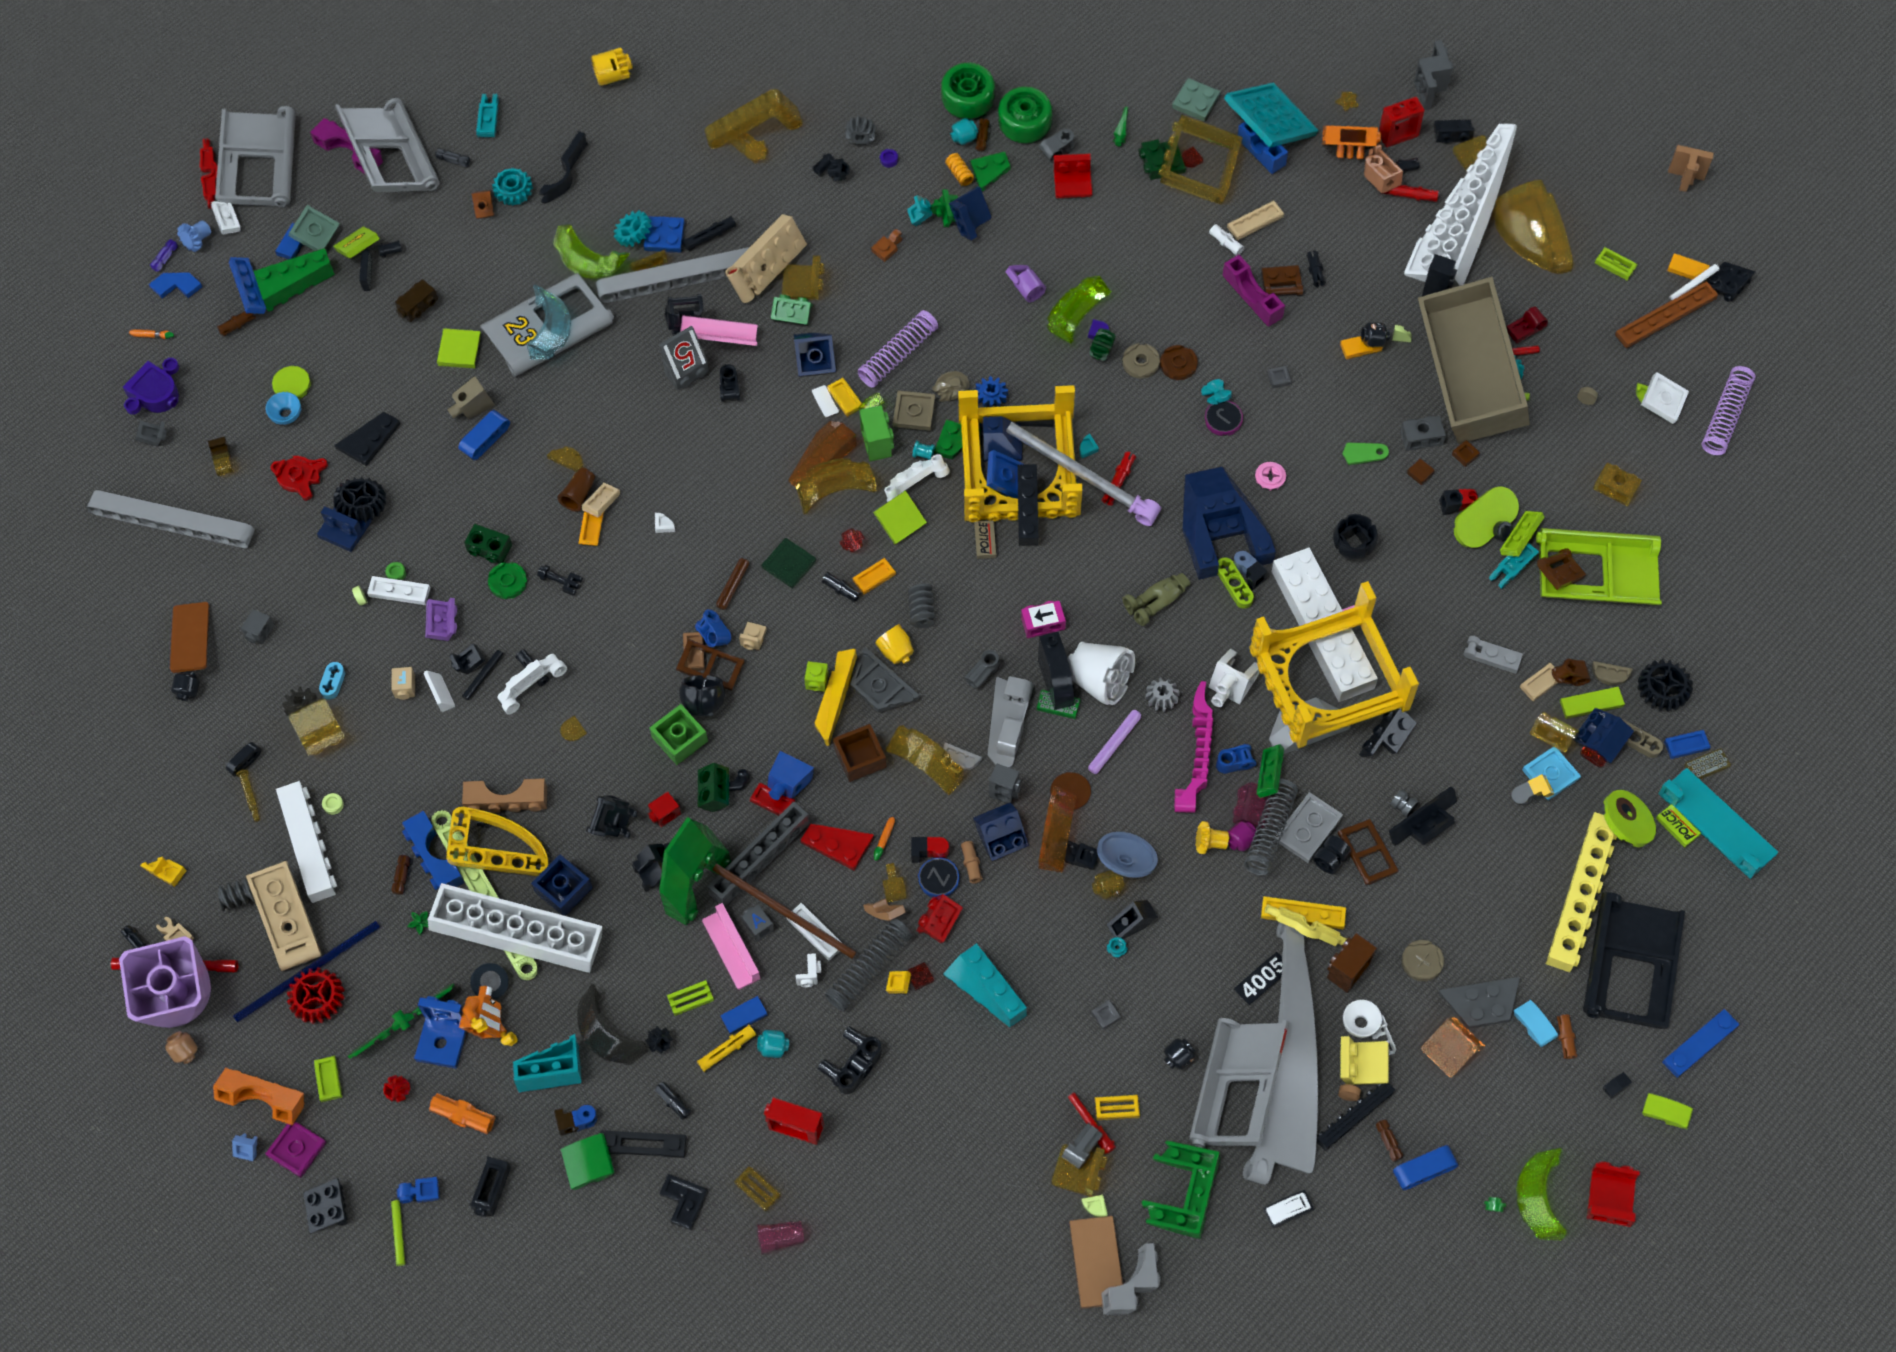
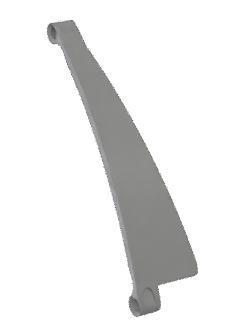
[1243,922,1318,1185]

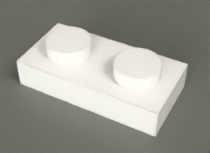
[211,201,240,235]

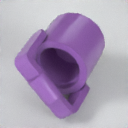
[1005,265,1046,302]

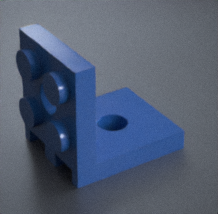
[414,996,467,1069]

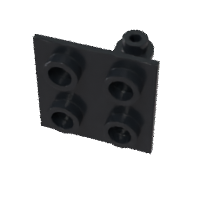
[1705,262,1756,302]
[303,1178,348,1234]

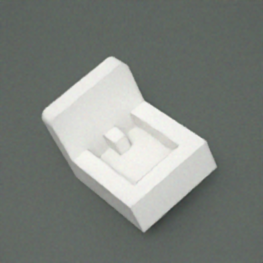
[796,954,821,988]

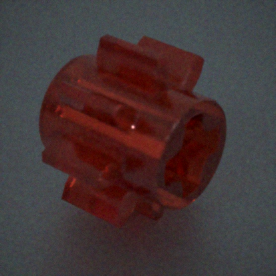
[839,528,865,552]

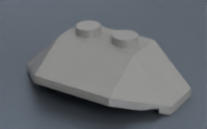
[1269,697,1351,754]

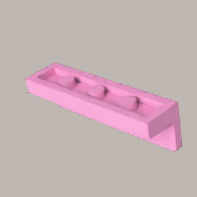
[680,315,758,346]
[702,903,760,990]

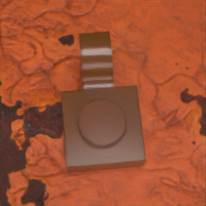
[871,229,902,262]

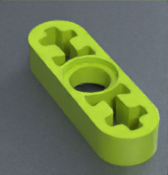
[1218,558,1254,609]

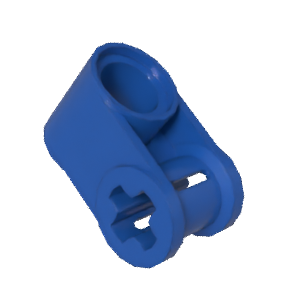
[695,609,731,647]
[1216,744,1257,774]

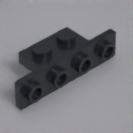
[1359,708,1417,757]
[1389,787,1457,846]

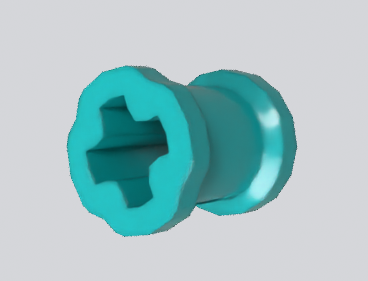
[912,440,935,460]

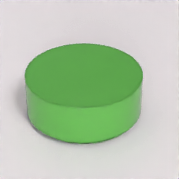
[385,562,406,580]

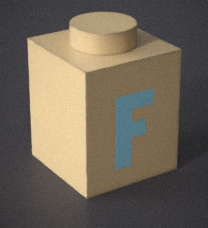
[392,667,415,700]

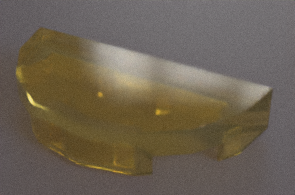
[547,447,583,472]

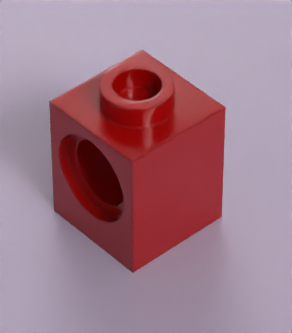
[648,792,681,827]

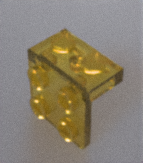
[1453,135,1487,172]
[782,255,825,299]
[289,698,345,756]
[1052,1144,1107,1197]

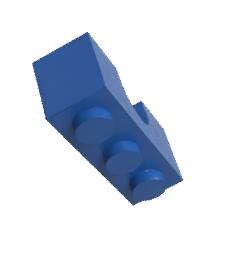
[1237,122,1288,174]

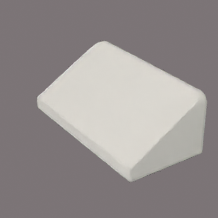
[424,671,455,712]

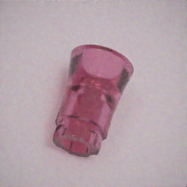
[756,1221,804,1255]

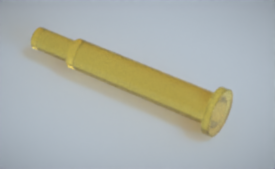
[236,770,260,822]

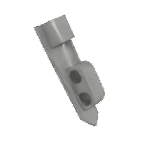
[987,676,1034,768]

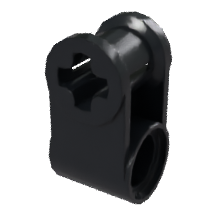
[720,364,740,402]

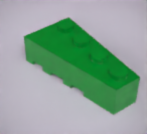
[253,248,335,312]

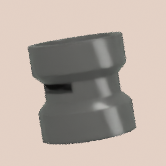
[1390,789,1419,817]

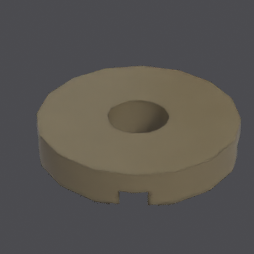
[1122,343,1160,379]

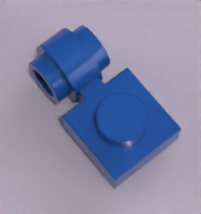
[397,1177,439,1203]

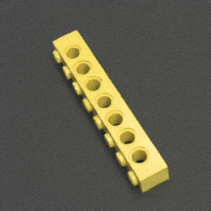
[1546,812,1617,972]

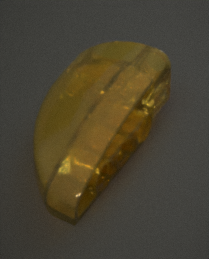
[1492,179,1573,274]

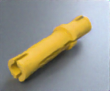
[697,1025,756,1072]

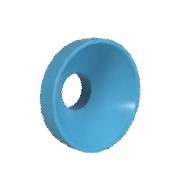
[266,392,301,425]

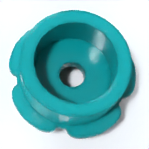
[1107,937,1127,957]

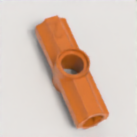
[429,1093,495,1134]

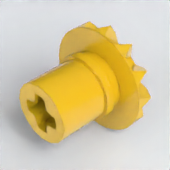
[1195,821,1229,854]

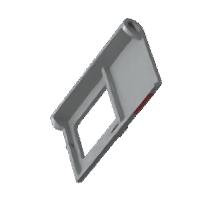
[1189,1018,1289,1148]

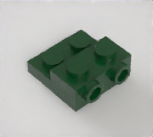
[1138,139,1186,180]

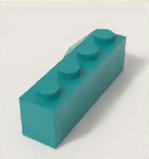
[943,943,1027,1028]

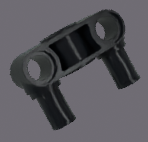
[818,1026,882,1094]

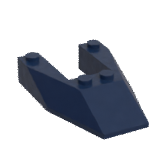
[1182,467,1276,580]

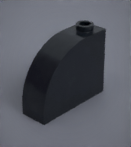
[1038,632,1074,710]

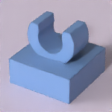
[232,1134,257,1161]

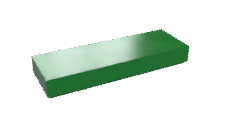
[1257,744,1284,798]

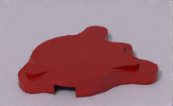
[270,456,328,501]

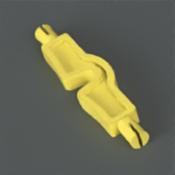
[1265,904,1347,946]

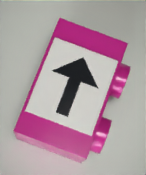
[1021,600,1066,639]

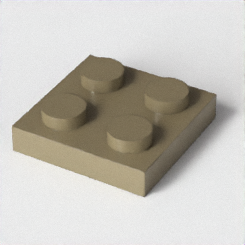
[893,391,935,431]

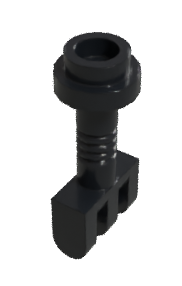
[537,565,583,596]

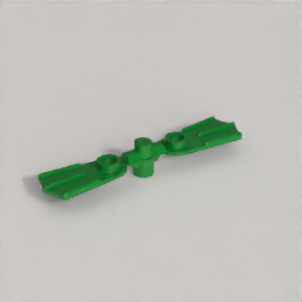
[348,983,455,1059]

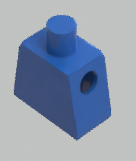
[768,751,814,800]

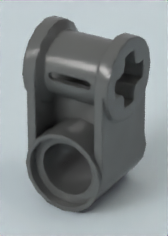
[1039,129,1074,162]

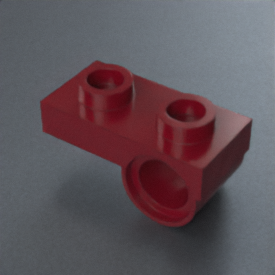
[1506,306,1548,343]

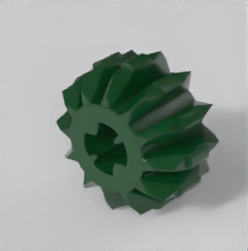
[1089,328,1116,361]

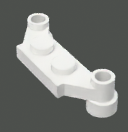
[884,454,950,502]
[497,654,567,714]

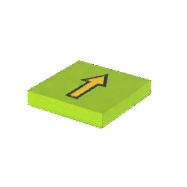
[333,226,380,258]

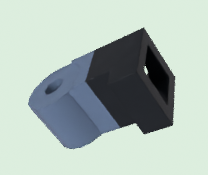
[1234,551,1268,591]

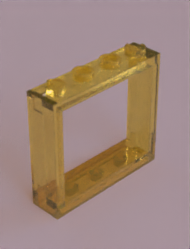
[1159,115,1243,205]

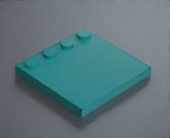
[1224,82,1319,148]

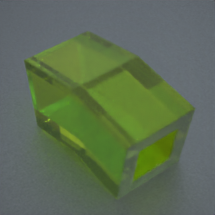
[859,392,885,410]

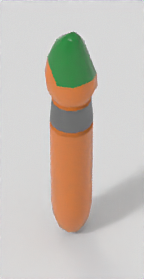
[129,329,174,339]

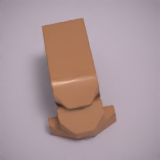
[1364,144,1403,193]

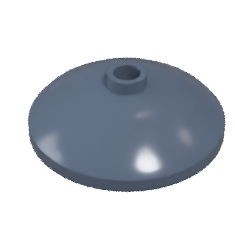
[1097,832,1158,878]

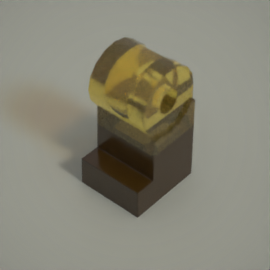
[208,436,234,476]

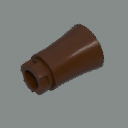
[557,468,595,512]

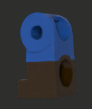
[554,1105,597,1136]

